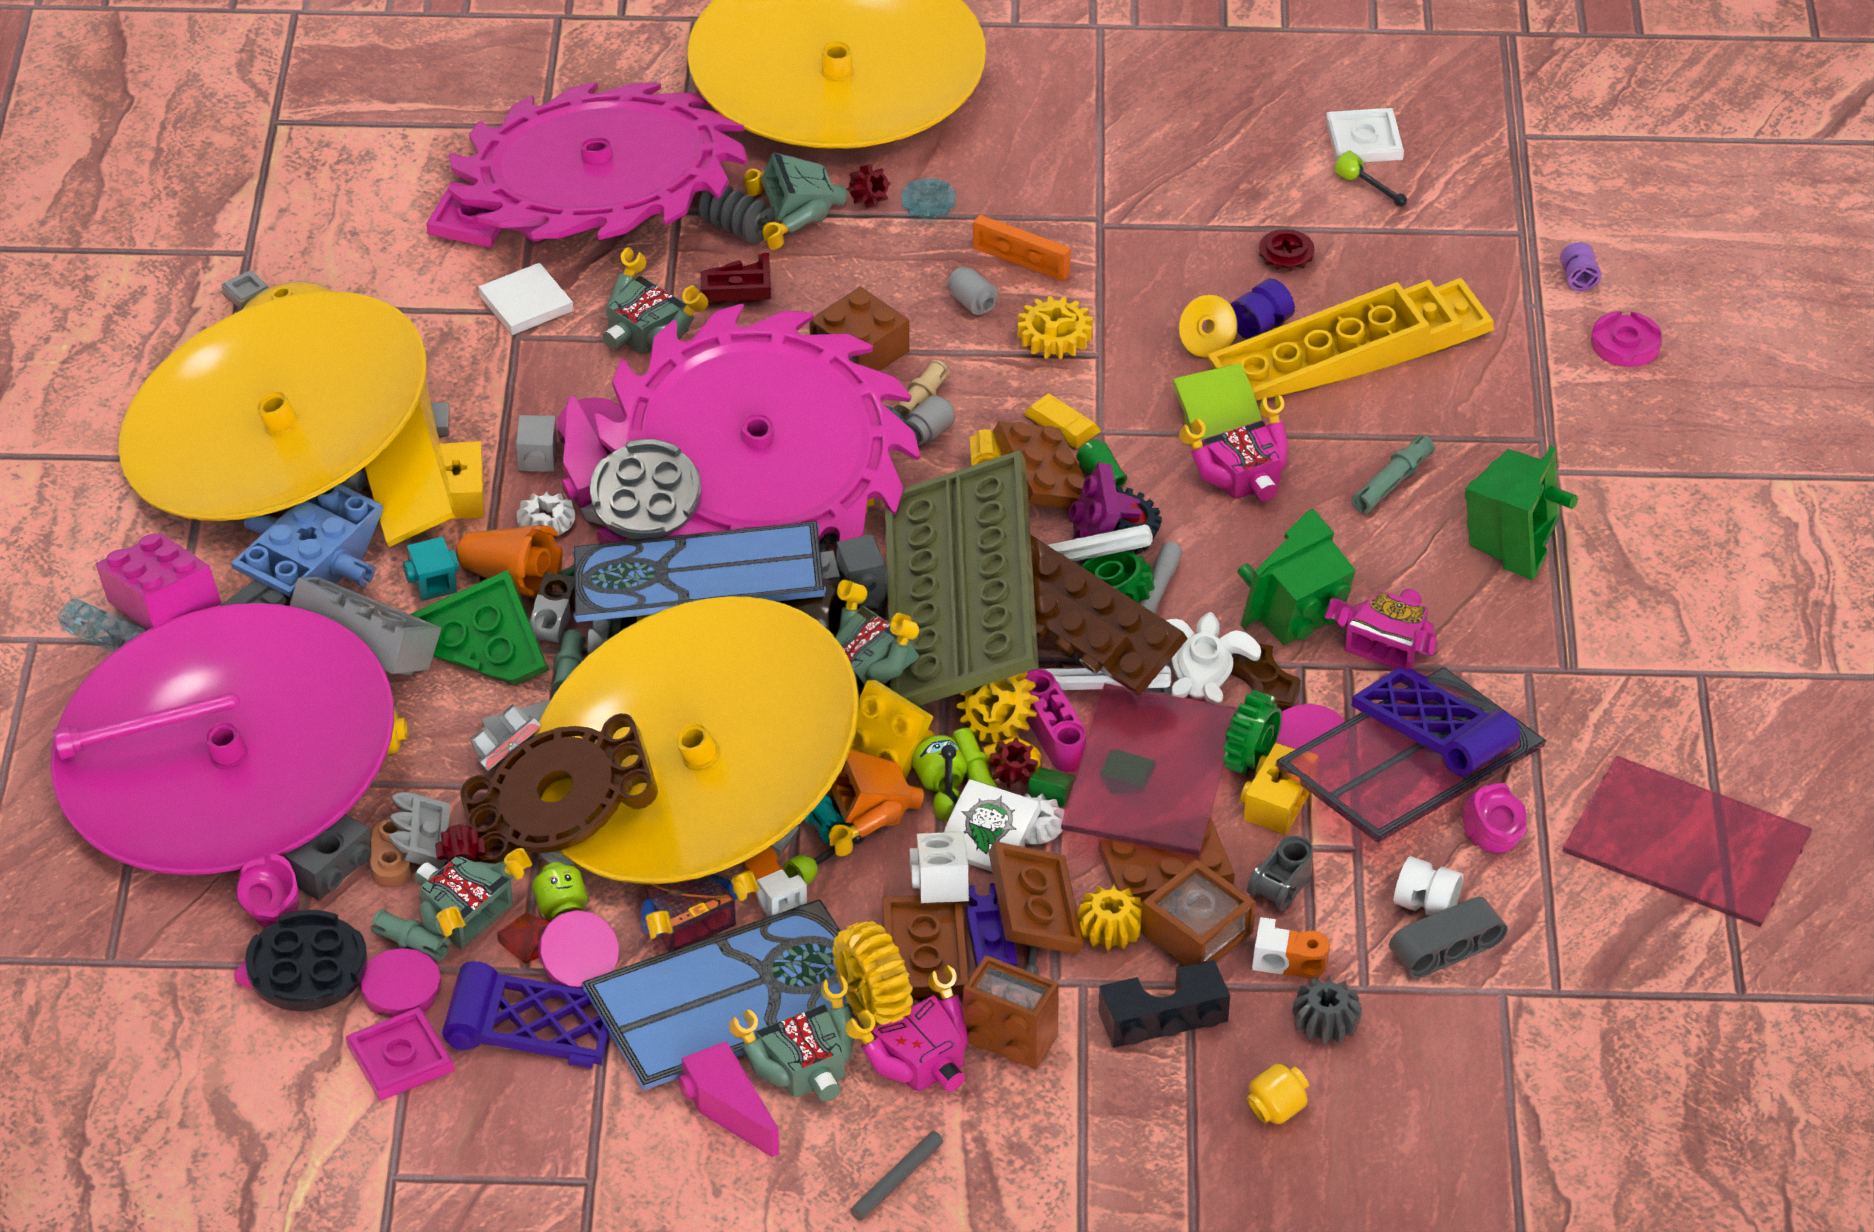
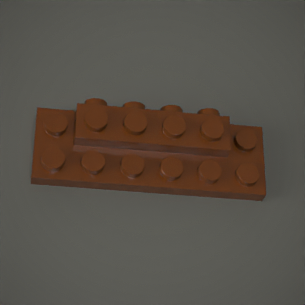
[1030,534,1188,696]

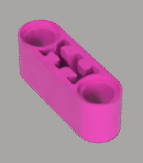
[1025,669,1086,772]

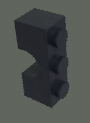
[1098,960,1230,1048]

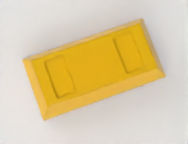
[1024,393,1101,450]

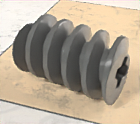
[699,185,775,244]

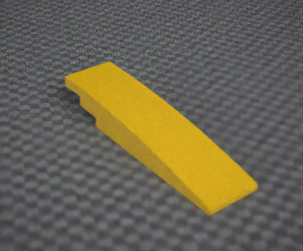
[1207,278,1494,400]
[365,381,455,547]

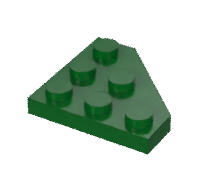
[410,570,549,686]

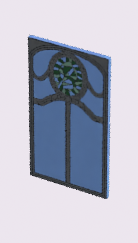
[573,521,826,622]
[582,899,853,1091]

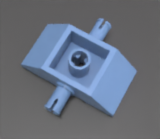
[231,484,383,598]

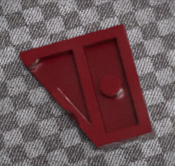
[700,253,771,303]

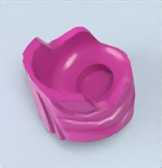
[1462,783,1527,853]
[237,853,299,927]

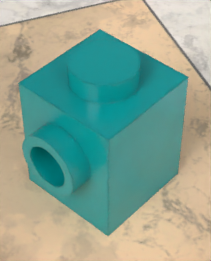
[403,537,459,601]

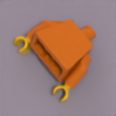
[829,750,924,856]

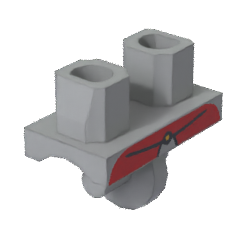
[469,704,541,771]

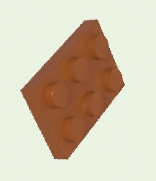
[993,421,1085,509]
[1098,817,1235,903]
[988,841,1084,955]
[882,895,969,998]

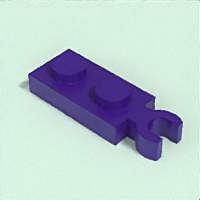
[966,883,1018,976]

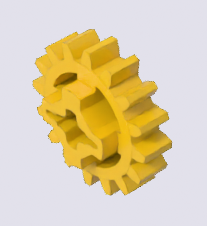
[1017,296,1093,359]
[957,672,1039,744]

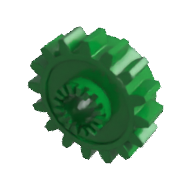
[1081,551,1155,603]
[1223,690,1282,775]

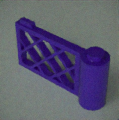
[1351,667,1520,776]
[442,961,609,1068]

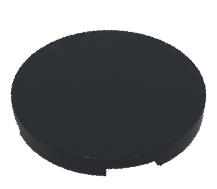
[245,910,368,1011]

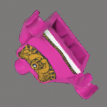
[1324,589,1438,670]

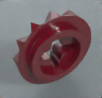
[1259,229,1314,272]

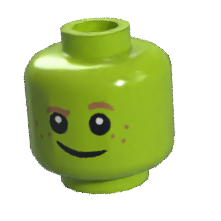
[532,862,589,920]

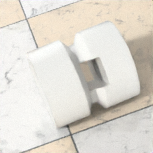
[1394,856,1464,916]

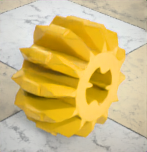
[1077,884,1142,951]

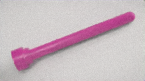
[54,693,240,760]

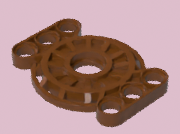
[460,713,658,864]

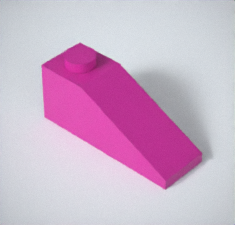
[561,395,608,511]
[678,1041,779,1157]

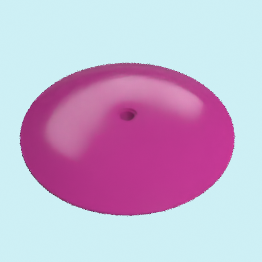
[50,603,394,875]

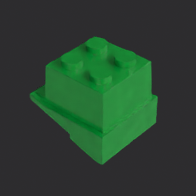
[1465,446,1578,580]
[1237,509,1356,645]

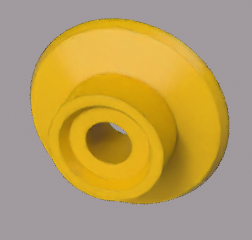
[1179,295,1237,358]

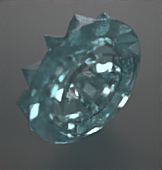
[901,178,956,219]

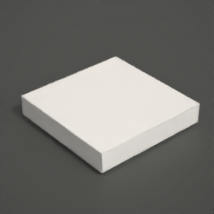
[1326,108,1404,163]
[478,263,573,335]

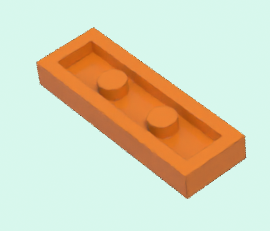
[973,214,1071,282]

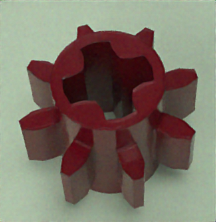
[847,164,891,208]
[987,737,1038,788]
[435,824,486,866]

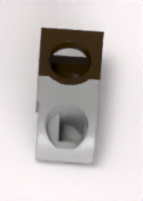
[530,572,575,643]

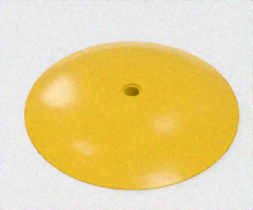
[688,0,986,149]
[118,291,427,521]
[534,596,859,884]

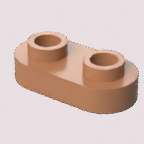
[370,818,411,887]

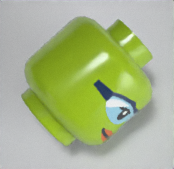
[912,735,967,792]

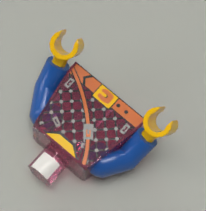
[640,871,760,952]

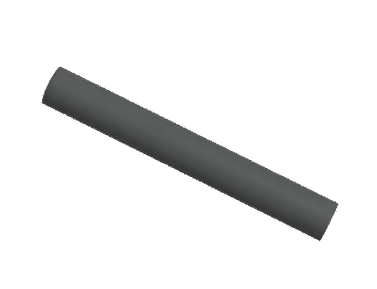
[850,1131,943,1221]

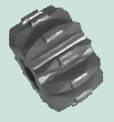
[1292,976,1362,1046]

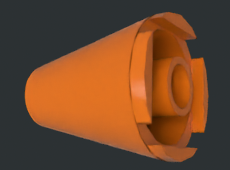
[456,525,563,599]

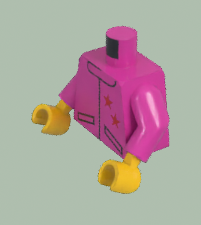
[846,965,968,1092]

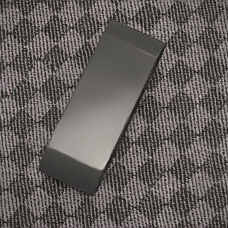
[1389,897,1508,978]

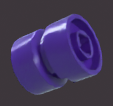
[1230,278,1295,340]

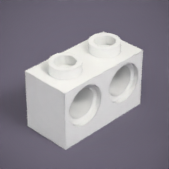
[910,832,969,903]

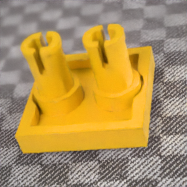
[851,680,935,780]

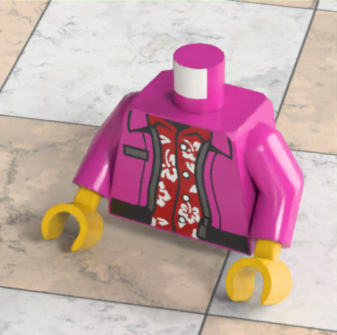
[1179,394,1288,501]

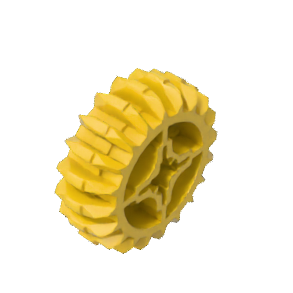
[832,921,913,1028]

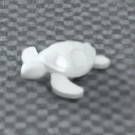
[1166,612,1261,706]

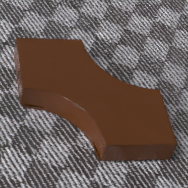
[1230,643,1301,711]

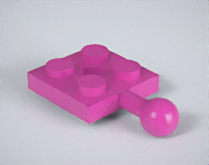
[426,181,543,248]

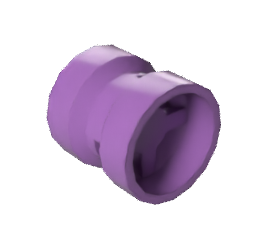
[1560,242,1602,291]

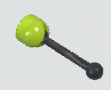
[1334,150,1407,207]
[933,744,961,822]
[783,835,865,885]

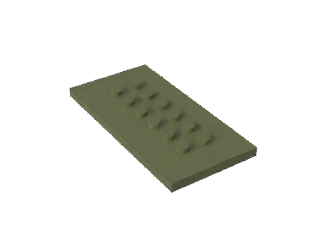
[885,450,1039,706]

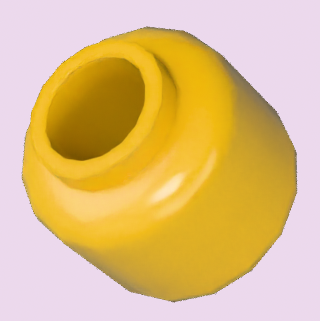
[1246,1063,1309,1125]

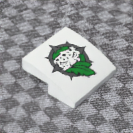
[944,779,1041,872]

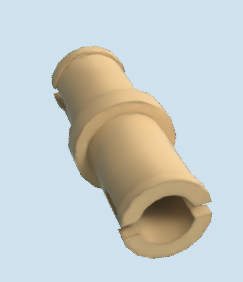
[894,360,950,422]

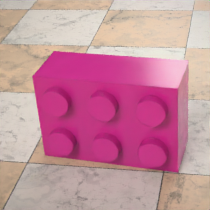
[95,533,222,630]

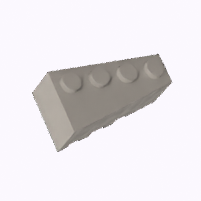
[289,576,442,675]

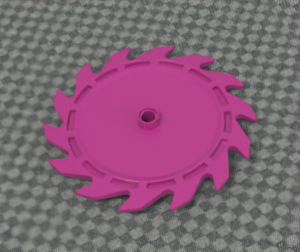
[448,82,747,240]
[594,304,920,541]

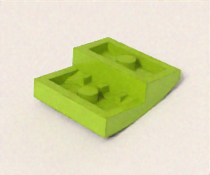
[1173,363,1262,441]

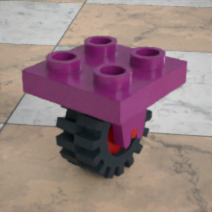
[1069,462,1162,565]

